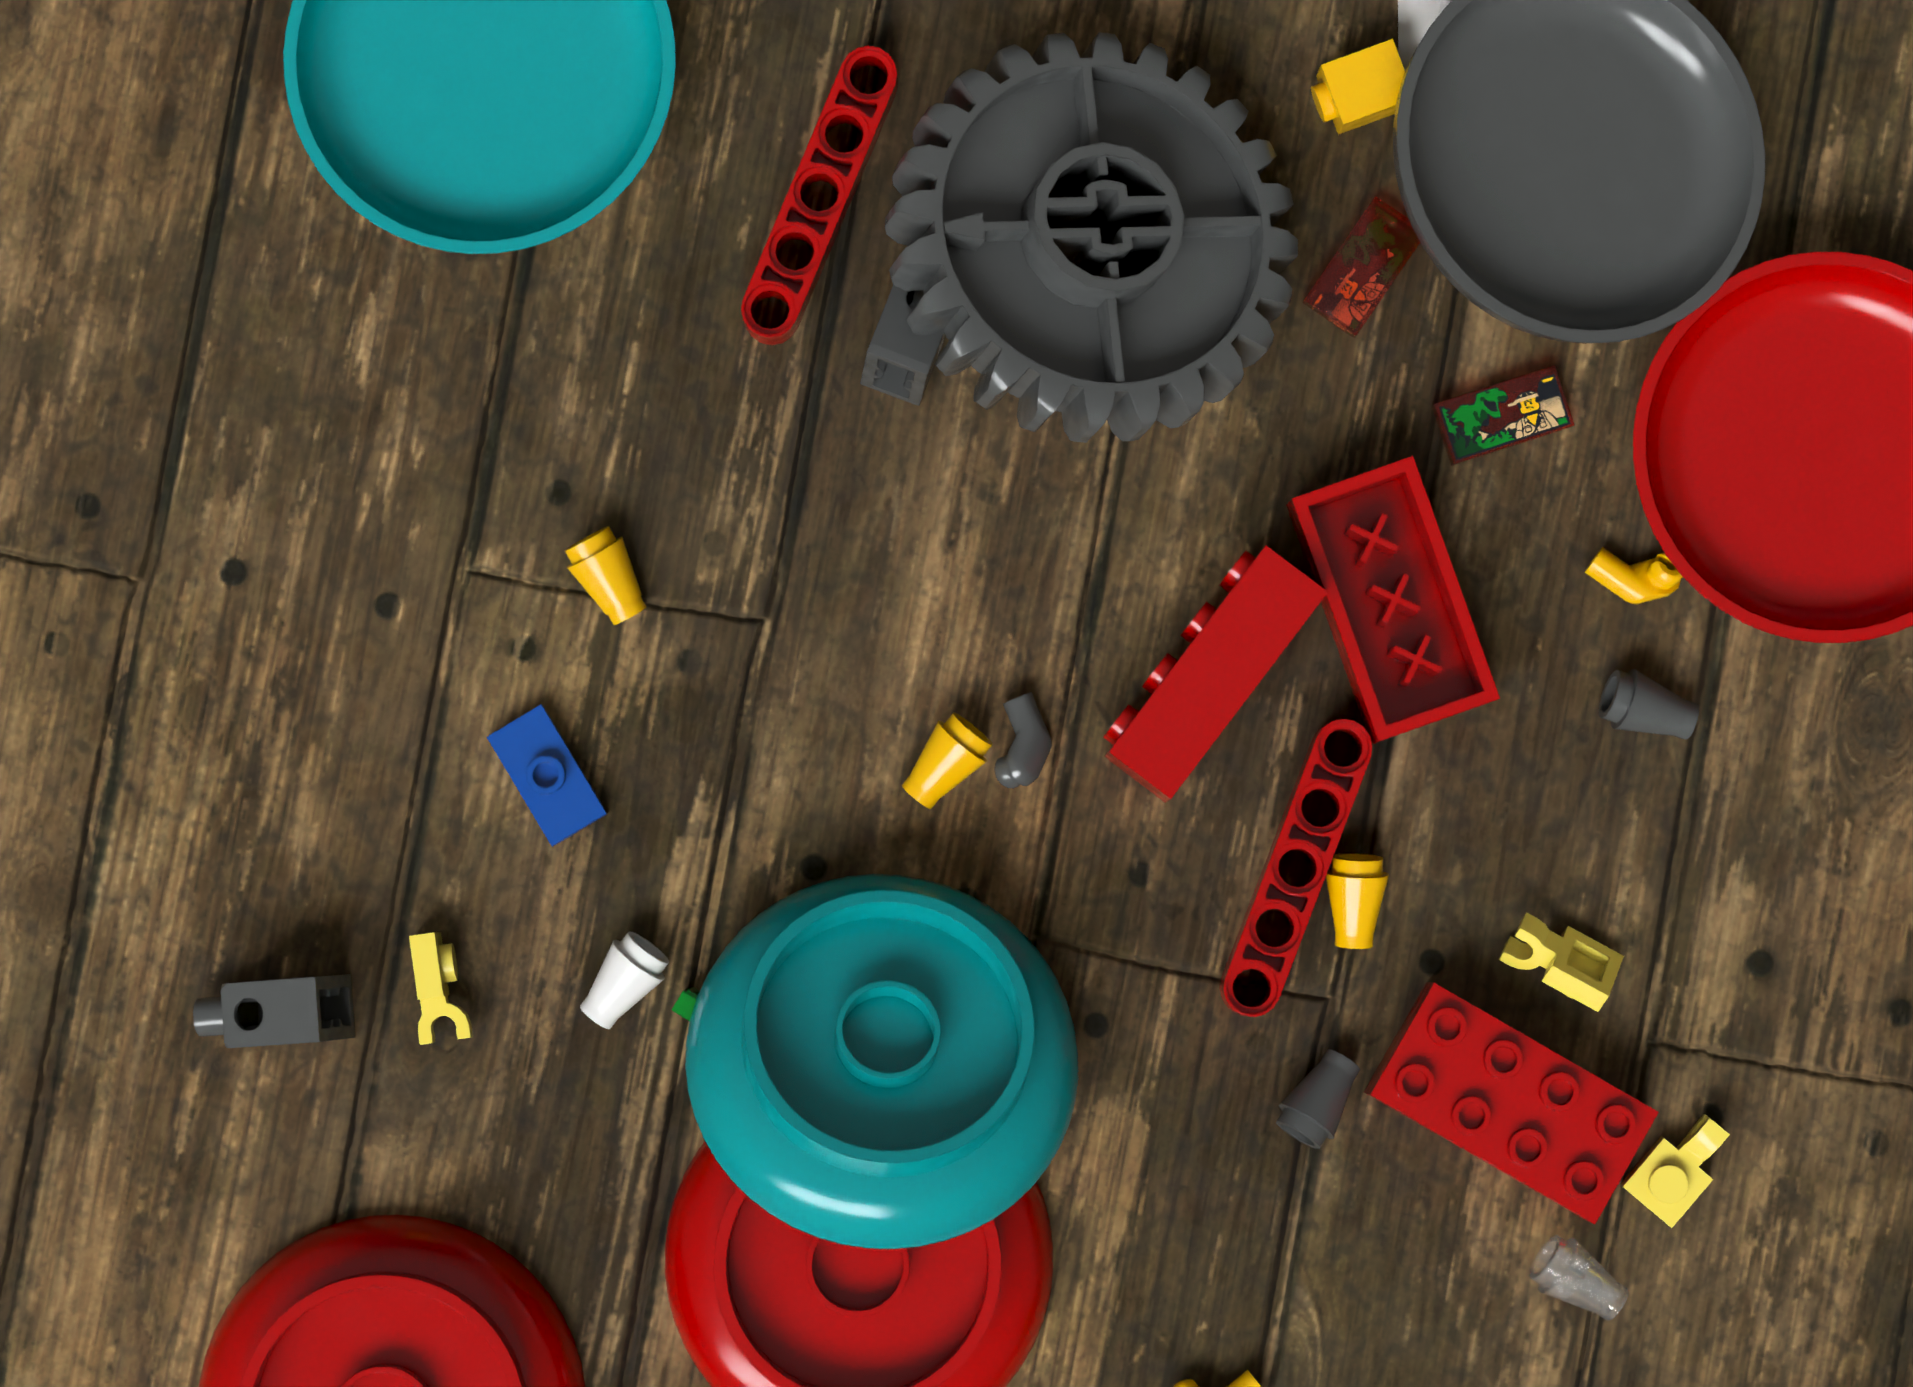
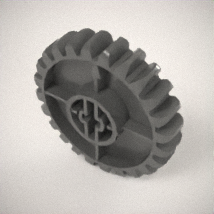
[885,32,1298,443]

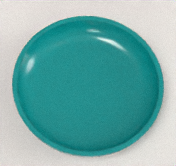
[283,0,676,254]
[685,874,1079,1249]

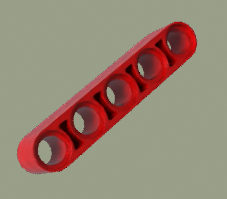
[741,46,898,345]
[1220,719,1373,1017]

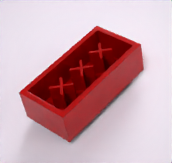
[1286,456,1500,744]
[1103,545,1328,802]
[1364,982,1659,1224]

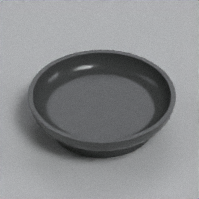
[1393,0,1765,344]

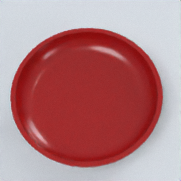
[1633,252,1913,643]
[665,1142,1053,1387]
[199,1214,586,1387]

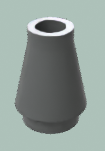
[1599,669,1699,740]
[1276,1049,1360,1149]

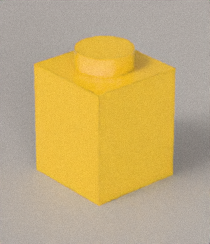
[1311,39,1405,135]

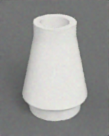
[580,931,669,1029]

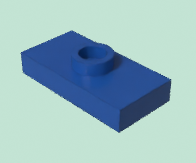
[487,704,608,847]

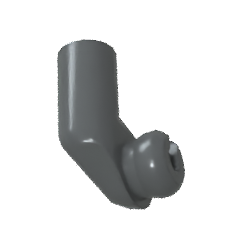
[994,692,1052,789]

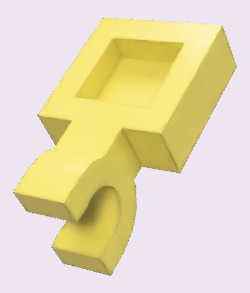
[1499,912,1624,1012]
[409,932,473,1045]
[1620,1114,1730,1228]

